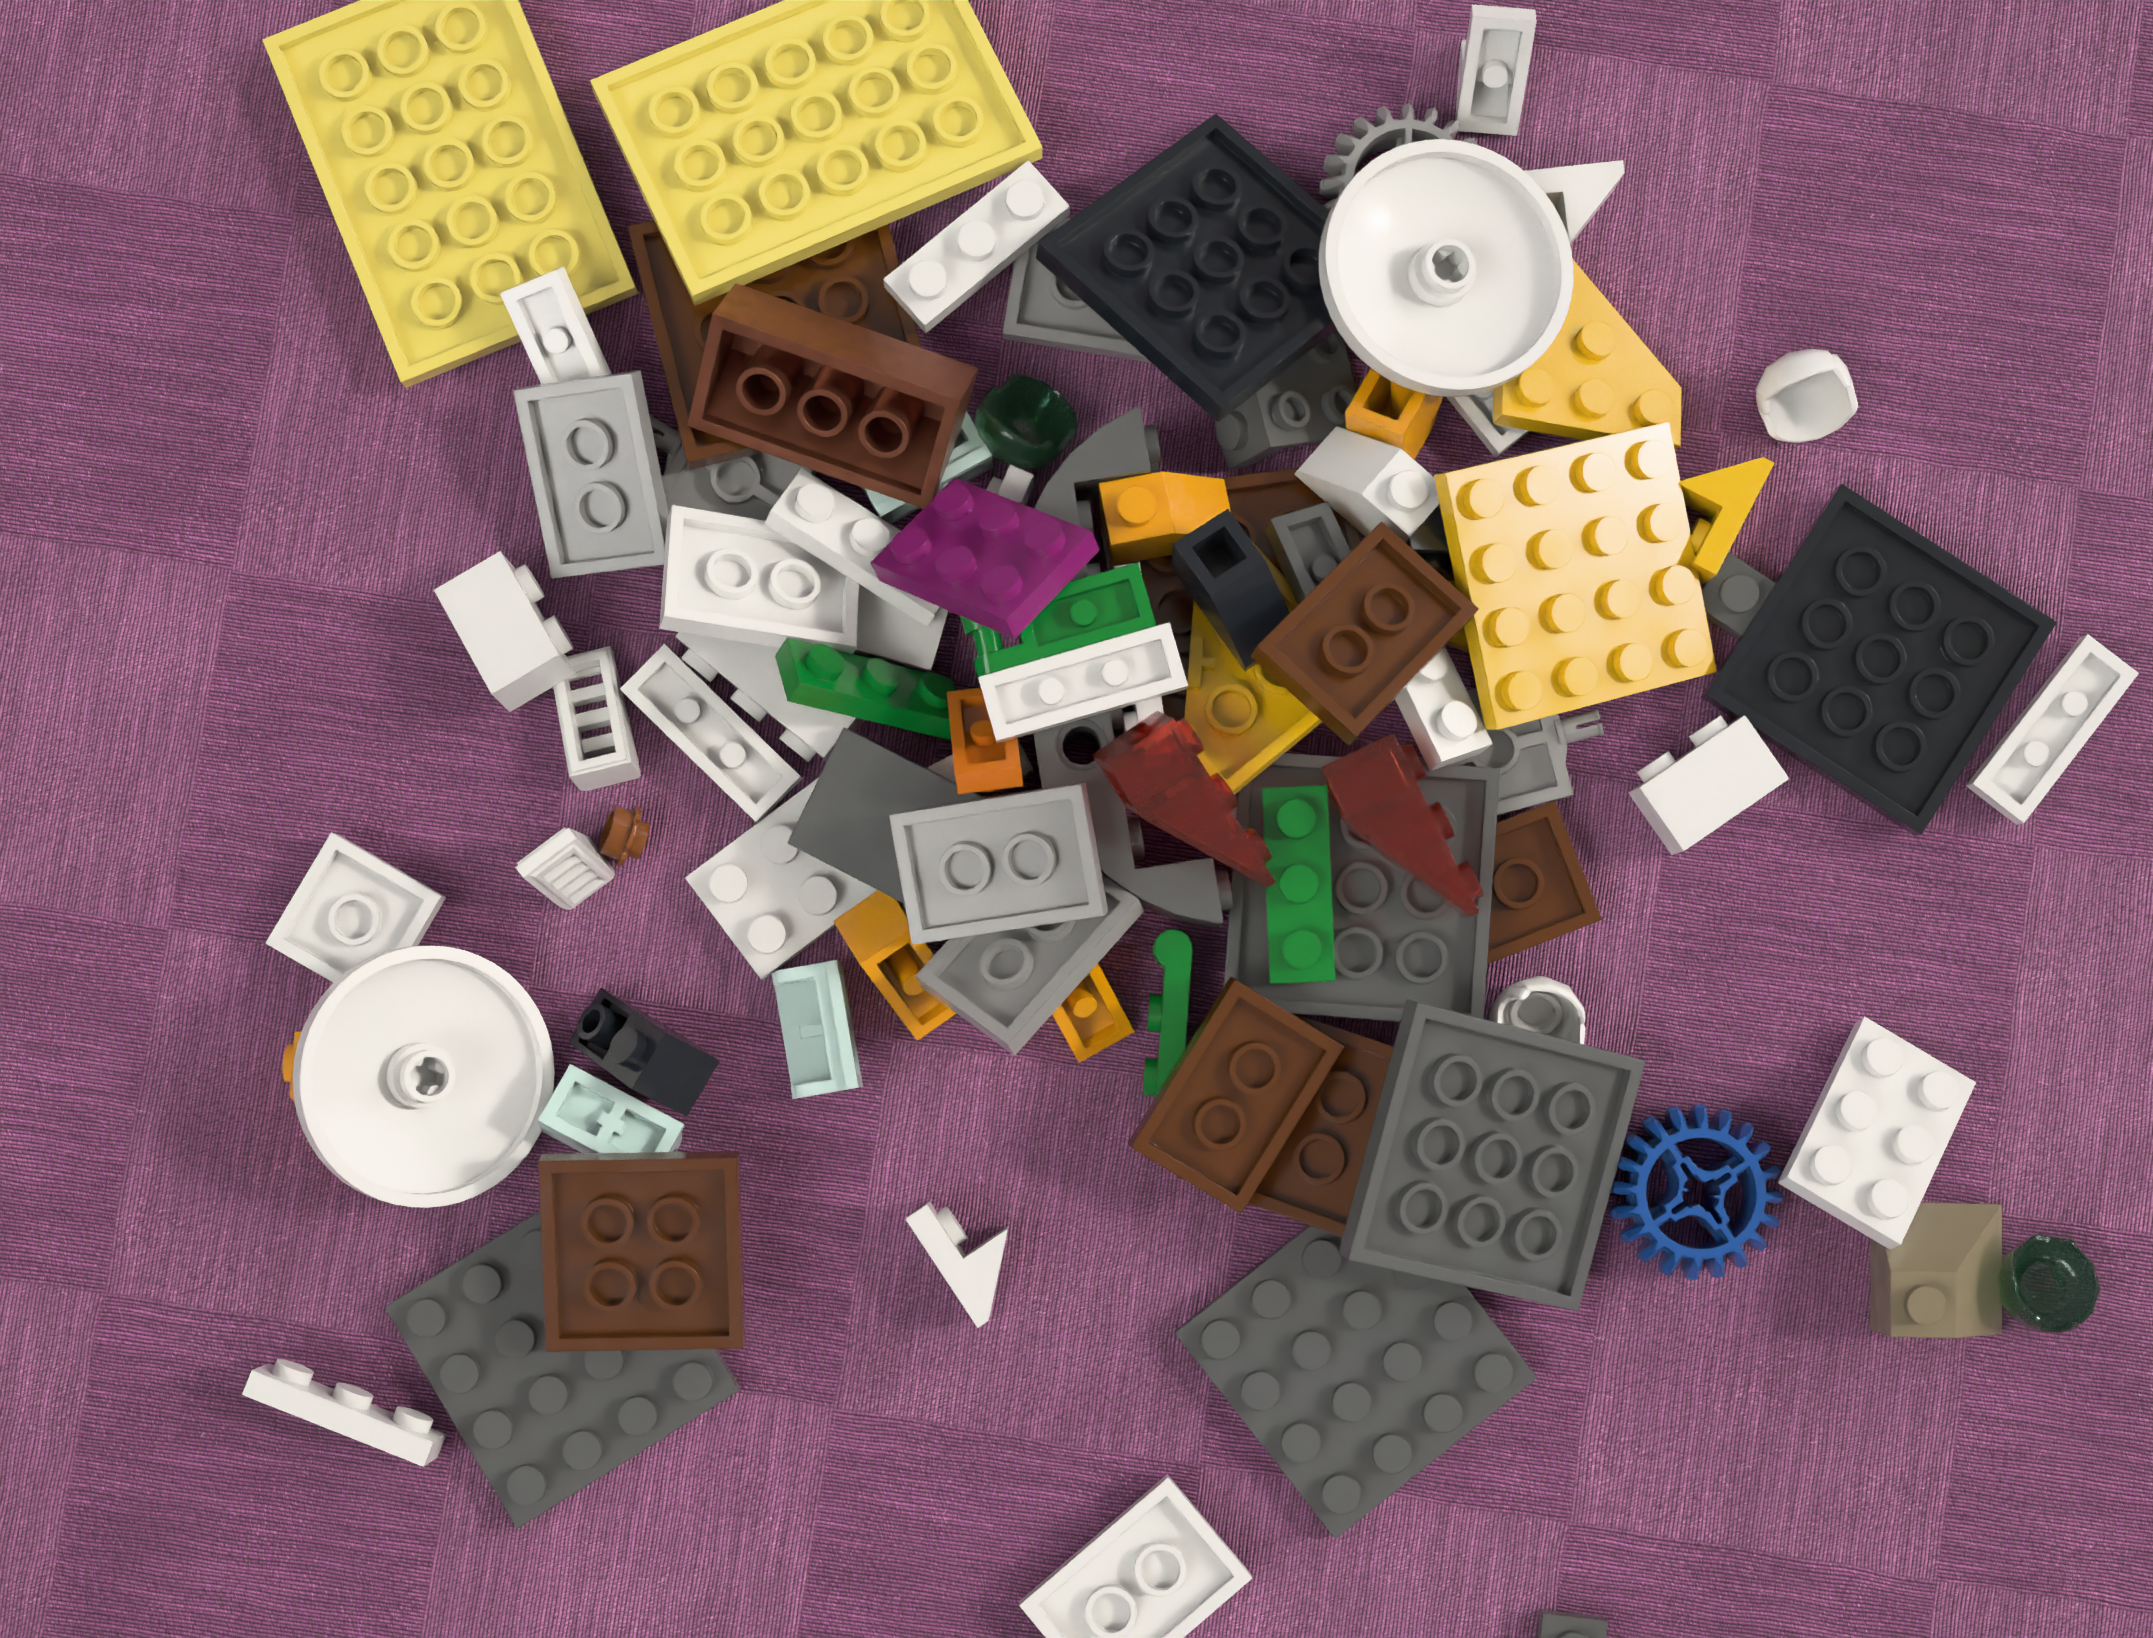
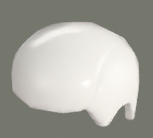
[1756,349,1858,443]
[1489,976,1586,1044]

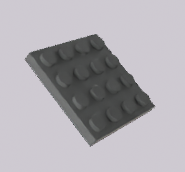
[1224,753,1500,1022]
[1338,999,1646,1311]
[385,1211,741,1529]
[1174,1225,1538,1539]

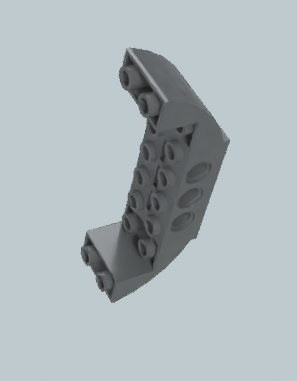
[1018,407,1233,929]

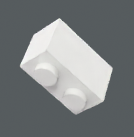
[434,551,576,712]
[1628,715,1789,855]

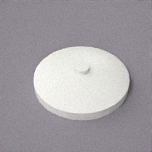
[1319,139,1574,397]
[293,946,555,1208]

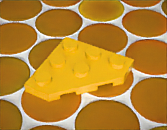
[1493,260,1681,450]
[1181,539,1322,803]

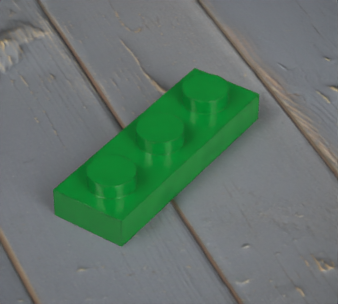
[775,638,956,740]
[1262,785,1336,984]

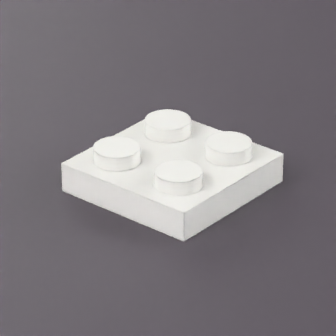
[266,832,446,983]

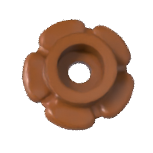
[598,805,650,866]

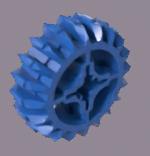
[1609,1104,1784,1280]

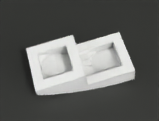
[854,585,948,672]

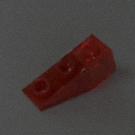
[1092,711,1276,888]
[1320,733,1483,919]

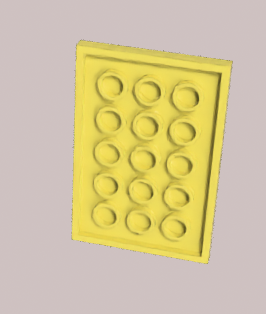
[262,0,639,388]
[590,0,1043,306]

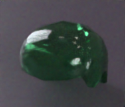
[975,374,1078,470]
[1997,1233,2100,1334]

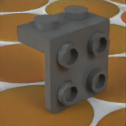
[1214,329,1357,470]

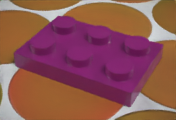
[870,478,1100,639]

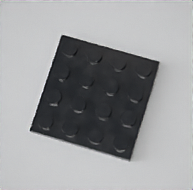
[1036,114,1337,422]
[1701,484,2057,836]

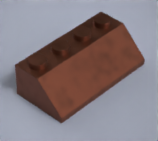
[687,283,978,509]

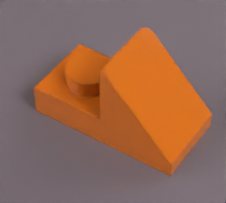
[947,687,1023,795]

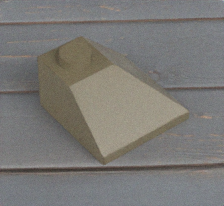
[1870,1202,2002,1338]

